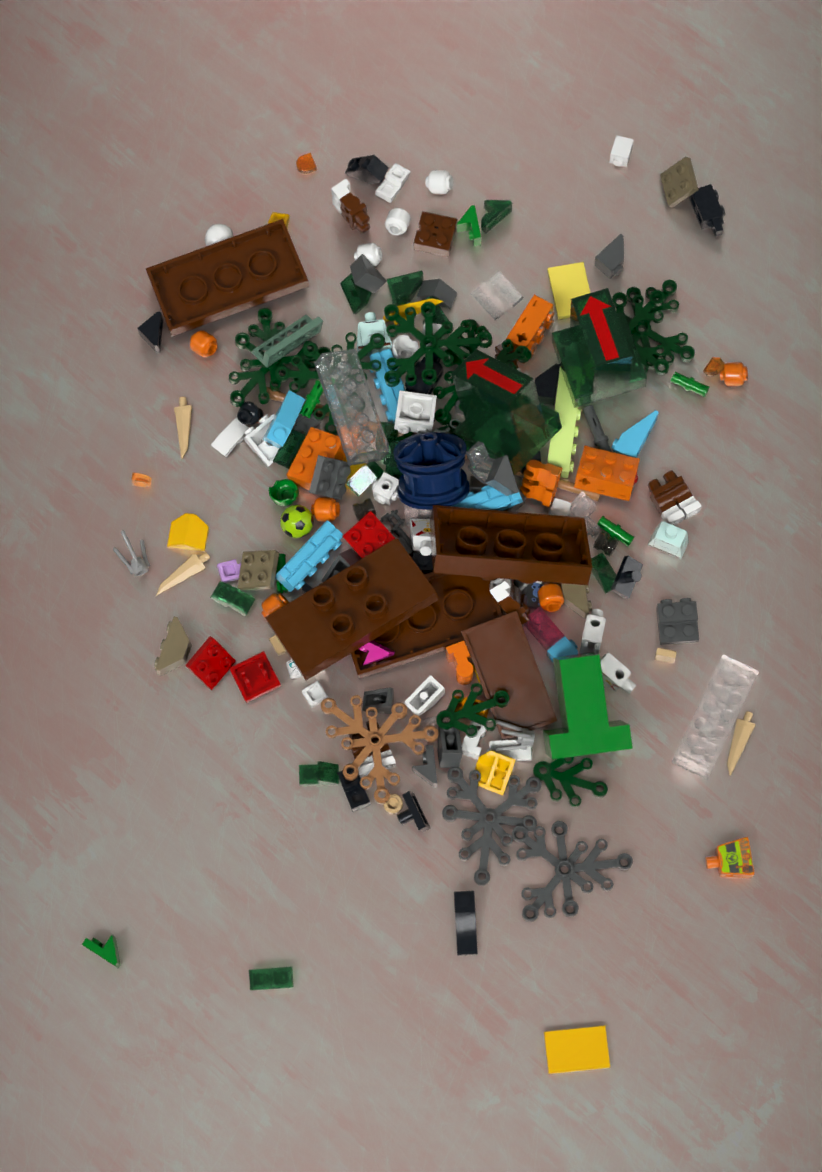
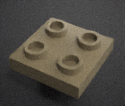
[660,157,699,207]
[237,550,279,590]

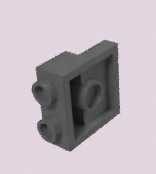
[309,455,351,500]
[656,598,699,645]

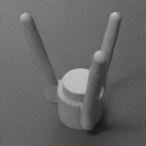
[113,530,150,576]
[486,720,535,752]

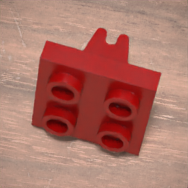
[342,511,396,558]
[185,636,236,690]
[229,651,281,704]

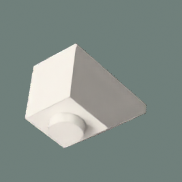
[404,675,446,716]

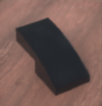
[337,768,371,812]

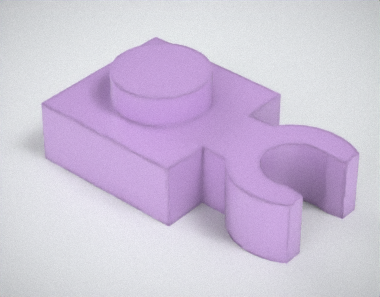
[217,559,241,584]

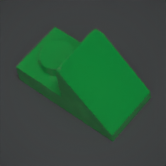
[456,205,481,247]
[82,935,120,968]

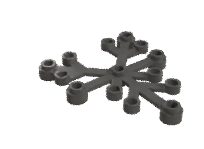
[442,767,542,886]
[512,821,633,922]

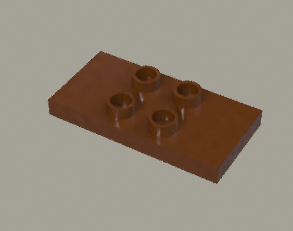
[145,219,309,337]
[265,538,439,681]
[351,572,503,679]

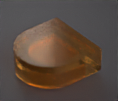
[296,153,317,174]
[703,357,725,376]
[131,473,152,487]

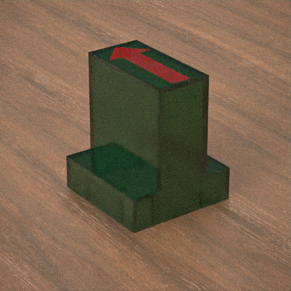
[552,288,647,408]
[451,349,562,476]

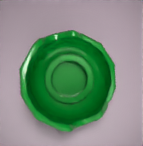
[269,479,299,507]

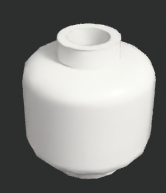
[425,170,453,194]
[385,208,411,235]
[354,243,382,266]

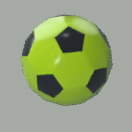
[280,505,314,539]

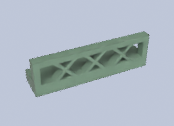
[252,314,323,368]

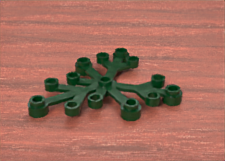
[581,280,695,369]
[559,290,669,378]
[384,302,493,387]
[229,308,331,407]
[433,319,532,425]
[275,332,385,436]

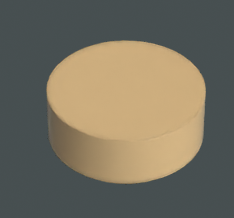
[383,794,403,814]

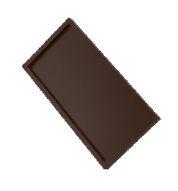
[461,610,558,740]

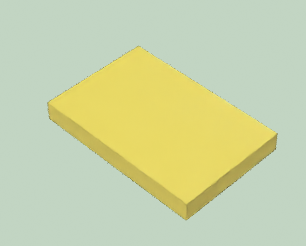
[547,262,591,320]

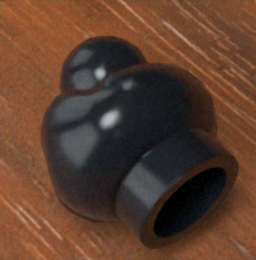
[237,401,264,425]

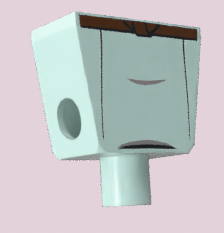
[357,312,392,356]
[648,521,689,559]

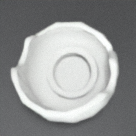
[205,224,234,246]
[392,335,419,359]

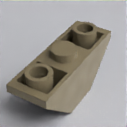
[560,583,592,619]
[154,616,192,676]

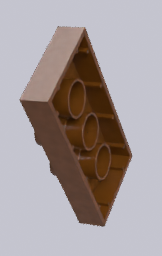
[430,505,593,585]

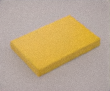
[544,1026,610,1074]

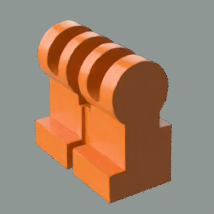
[520,460,563,507]
[446,641,473,686]

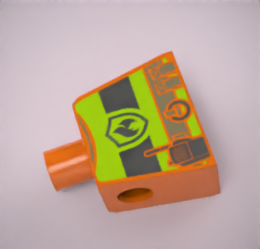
[705,837,755,878]

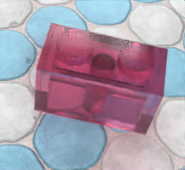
[524,607,565,651]

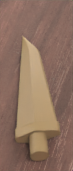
[174,397,192,459]
[156,552,210,596]
[727,711,756,776]

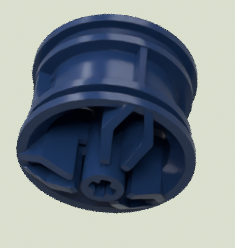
[393,432,470,510]

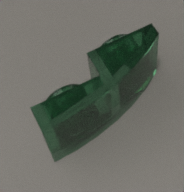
[210,581,255,616]
[249,967,294,990]

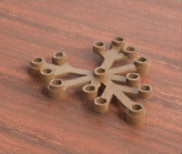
[321,695,439,804]

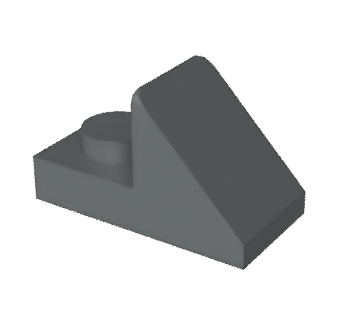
[412,745,438,788]

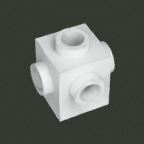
[372,472,399,506]

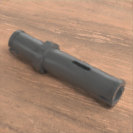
[583,405,612,452]

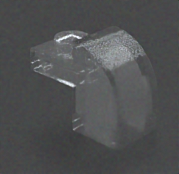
[466,441,495,486]
[569,491,600,538]

